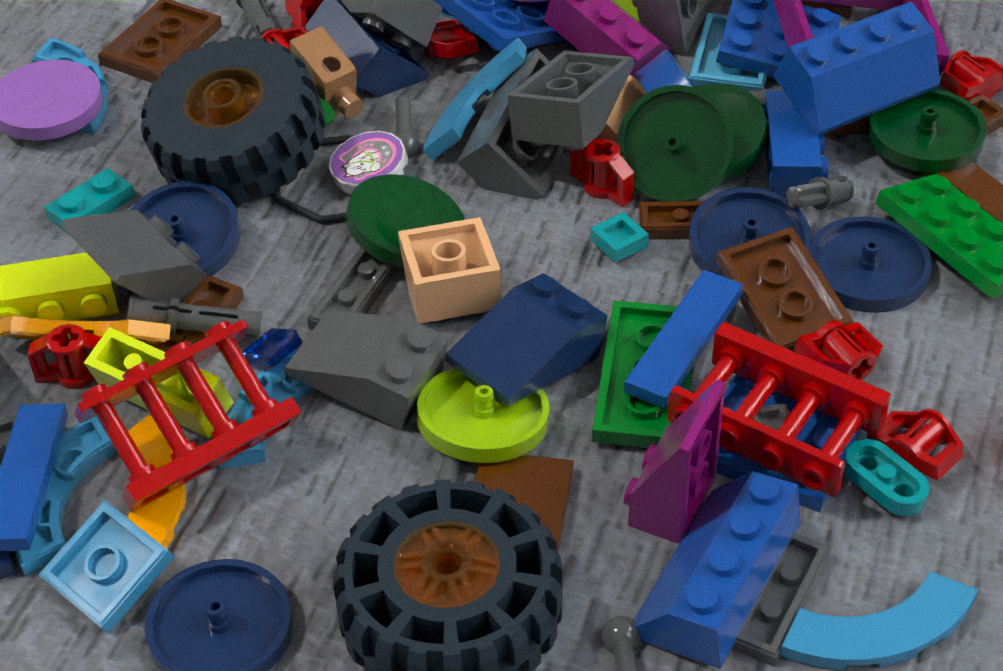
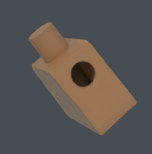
[290,26,364,119]

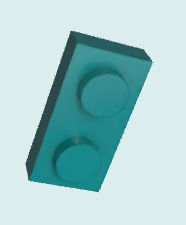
[44,168,135,235]

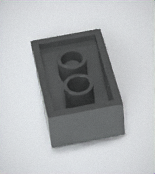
[341,0,443,50]
[507,51,634,151]
[60,210,207,303]
[284,310,449,431]

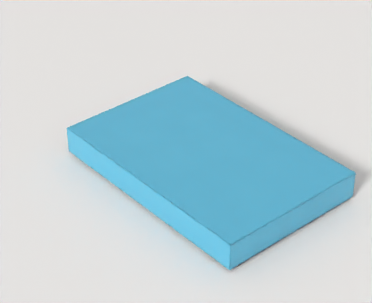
[689,13,767,91]

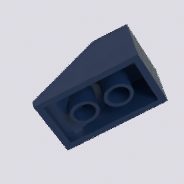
[445,273,608,407]

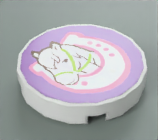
[329,131,408,194]

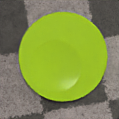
[417,368,550,463]

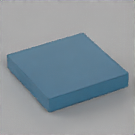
[38,500,175,634]

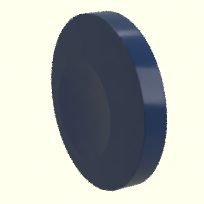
[130,181,241,276]
[688,187,811,278]
[809,216,932,313]
[144,559,293,671]

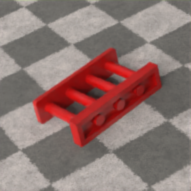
[75,319,301,513]
[667,322,891,497]

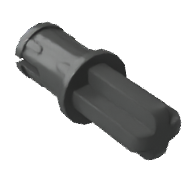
[786,176,854,209]

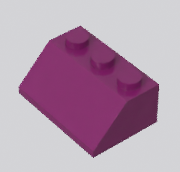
[543,0,672,77]

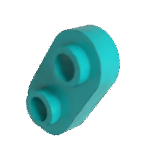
[844,439,929,516]

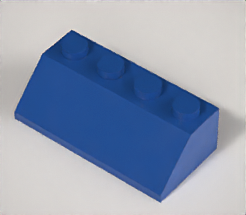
[774,1,940,136]
[634,471,800,669]

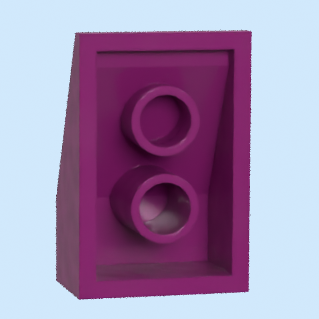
[623,380,725,544]

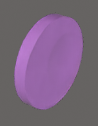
[0,60,103,141]

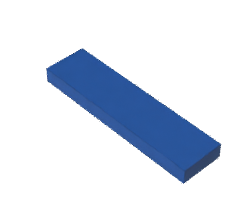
[624,270,743,408]
[0,403,68,551]

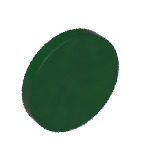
[694,83,768,181]
[617,85,735,202]
[868,89,987,173]
[346,174,464,268]

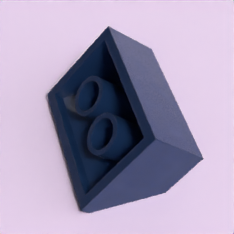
[305,0,430,97]

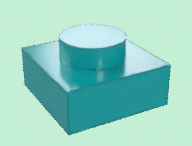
[590,212,649,263]

